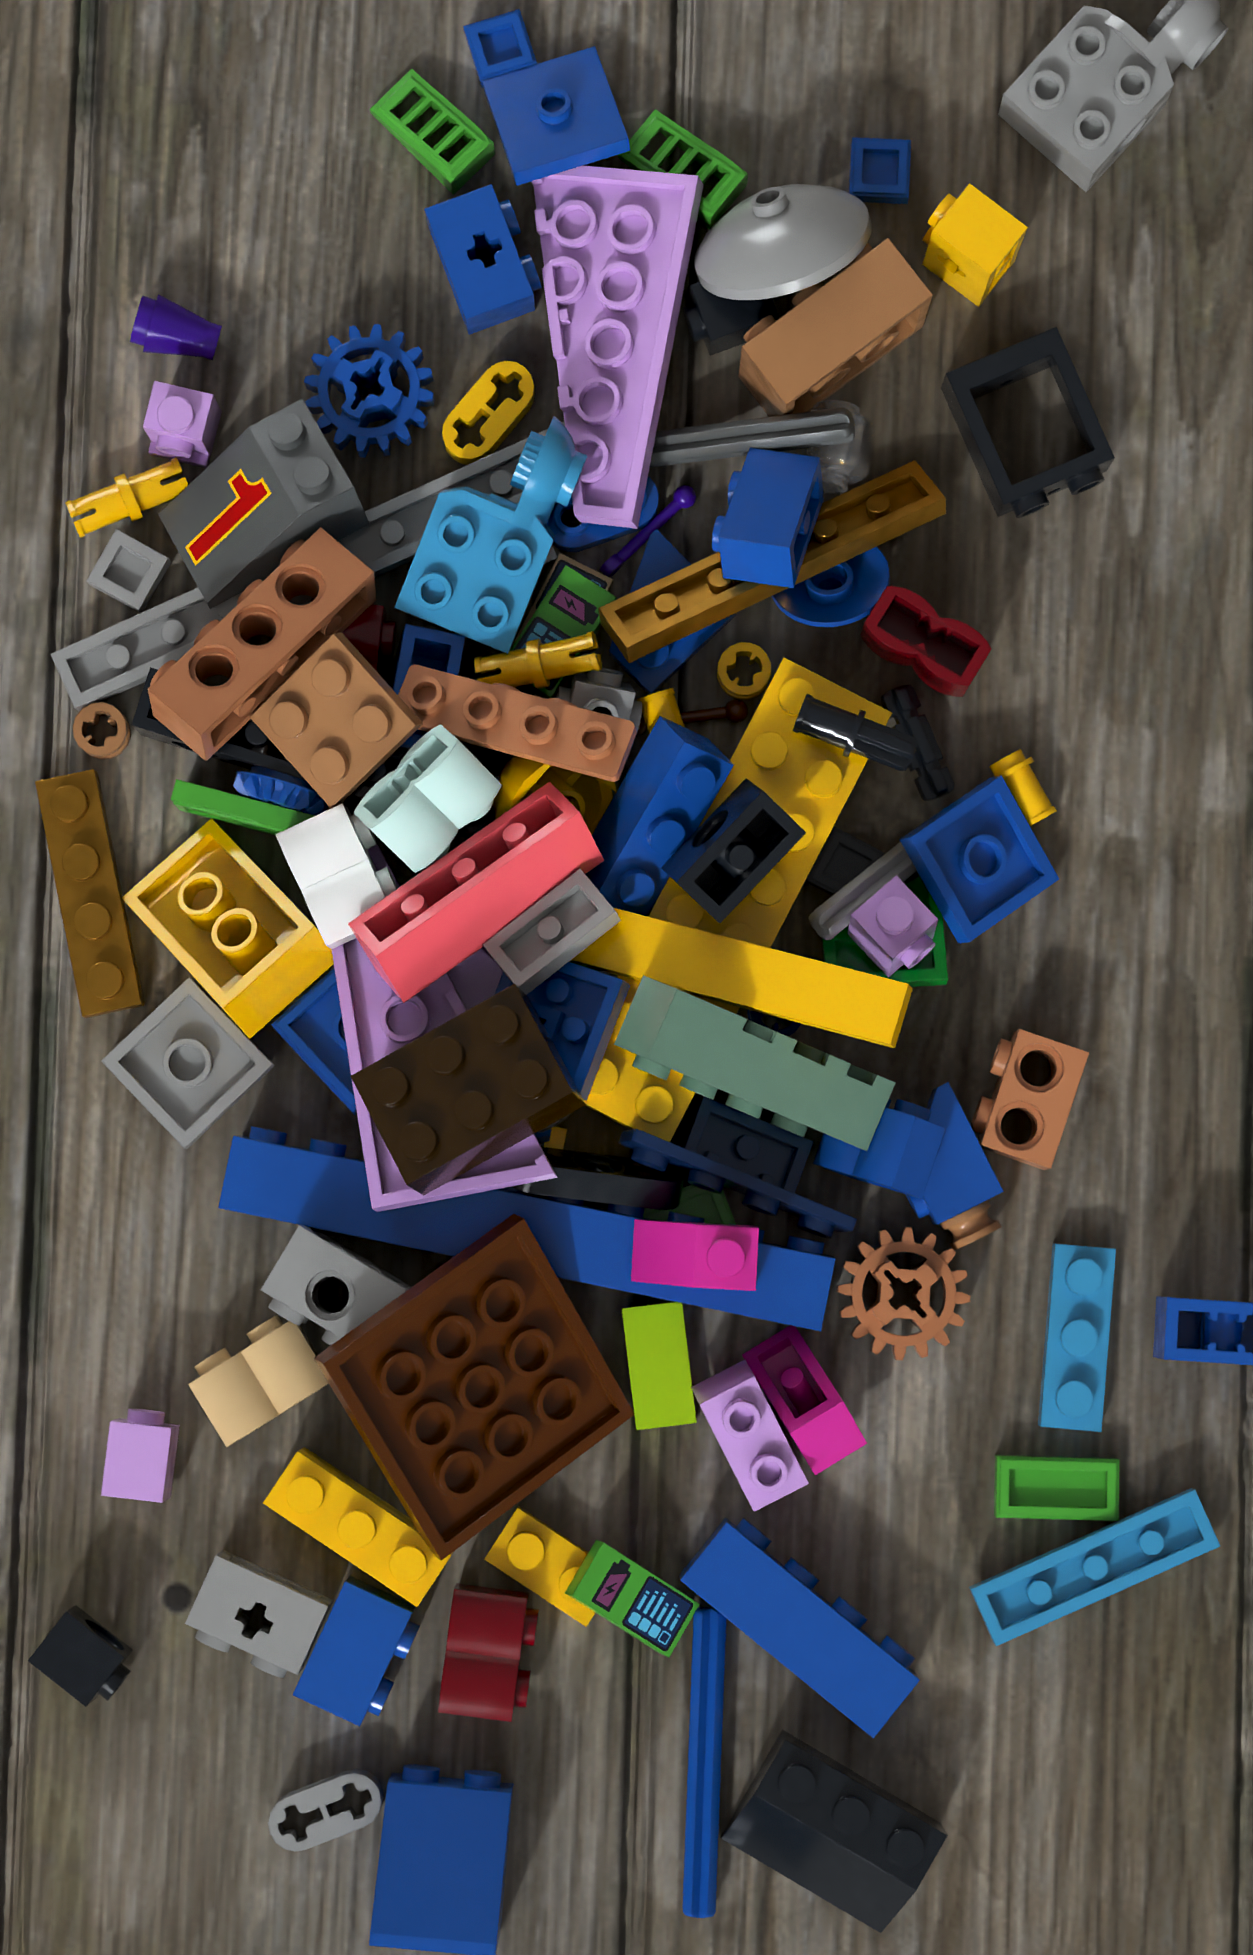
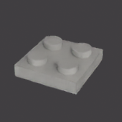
[101,977,275,1149]

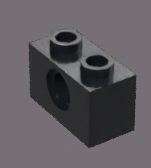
[661,778,806,923]

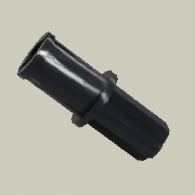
[793,694,918,771]

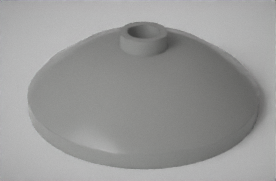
[694,184,872,300]

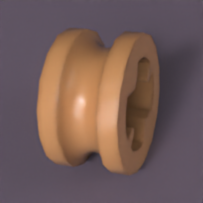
[73,702,131,760]
[940,1200,1002,1250]

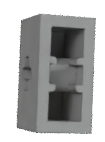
[185,1550,334,1678]

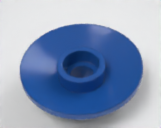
[772,547,890,627]

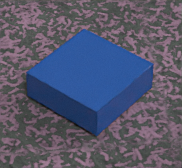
[463,9,537,88]
[849,137,911,204]

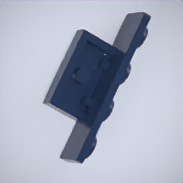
[618,1096,857,1239]

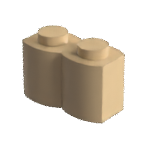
[188,1315,329,1447]

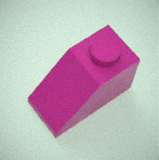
[631,1219,759,1291]
[742,1325,867,1475]

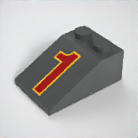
[158,399,370,609]

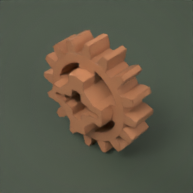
[836,1227,971,1361]

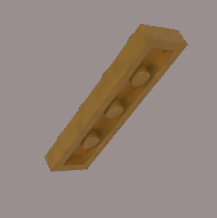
[35,769,145,1018]

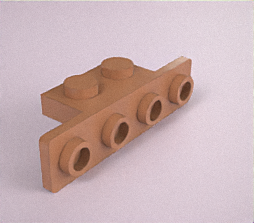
[398,664,637,782]

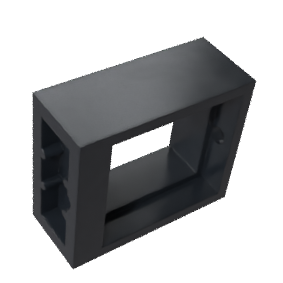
[941,327,1115,518]

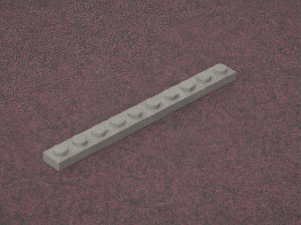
[51,421,565,712]

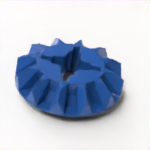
[233,766,328,816]

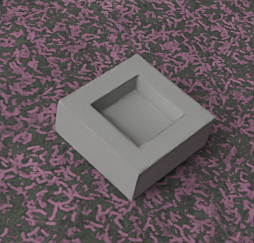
[86,529,171,613]

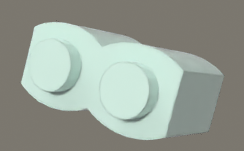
[354,724,502,874]

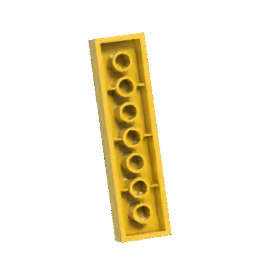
[584,657,892,1142]

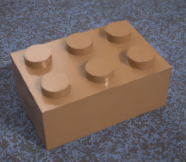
[738,238,933,417]

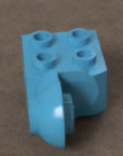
[394,416,588,654]

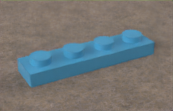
[969,1488,1220,1646]

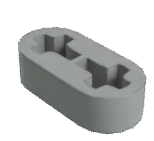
[268,1769,384,1852]

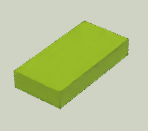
[622,1302,697,1430]

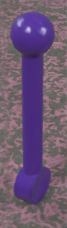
[599,485,697,578]

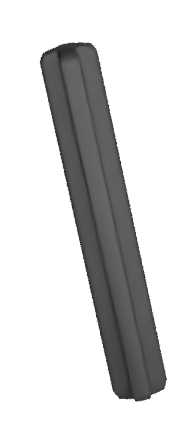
[650,407,855,467]

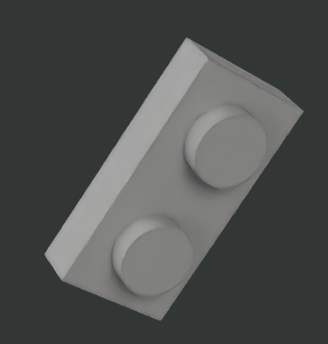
[483,869,621,995]

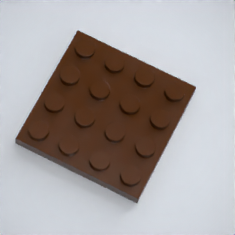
[314,1214,634,1561]

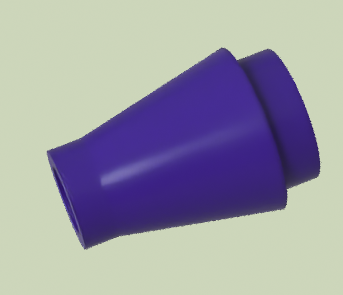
[130,294,222,360]

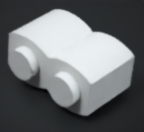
[276,803,398,949]

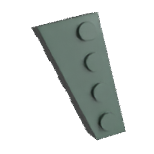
[614,975,896,1151]

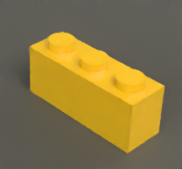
[263,1447,453,1607]

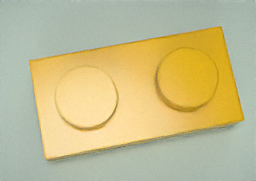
[484,1506,595,1627]

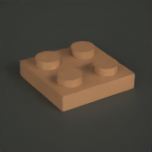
[250,632,423,808]

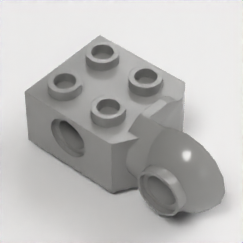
[998,0,1229,192]
[261,1225,412,1346]

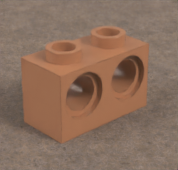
[971,1029,1089,1170]

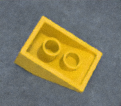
[122,818,334,1039]

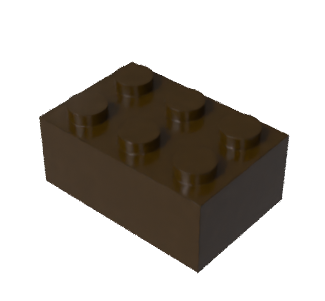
[350,984,586,1196]

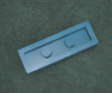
[1038,1243,1116,1432]

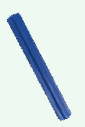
[682,1607,727,1918]

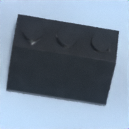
[721,1729,948,1933]

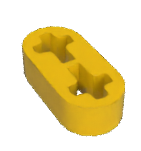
[442,361,535,465]

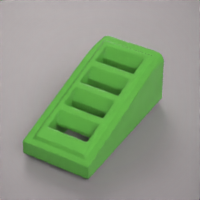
[370,69,495,195]
[618,109,748,229]

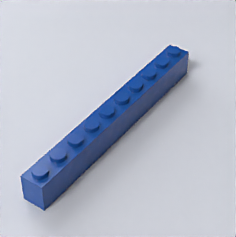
[218,1126,836,1331]

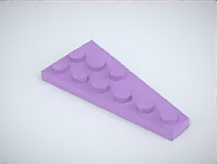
[531,166,704,529]
[331,845,558,1212]

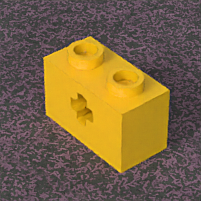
[922,183,1028,307]

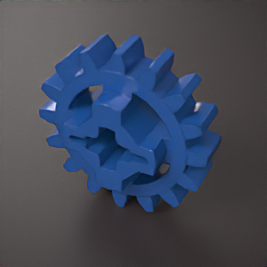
[304,324,435,458]

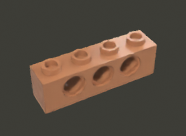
[147,527,376,761]

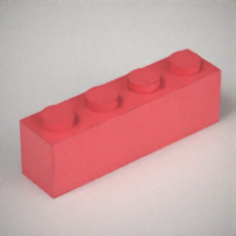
[348,781,604,1003]

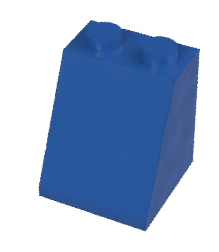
[369,1764,514,1955]

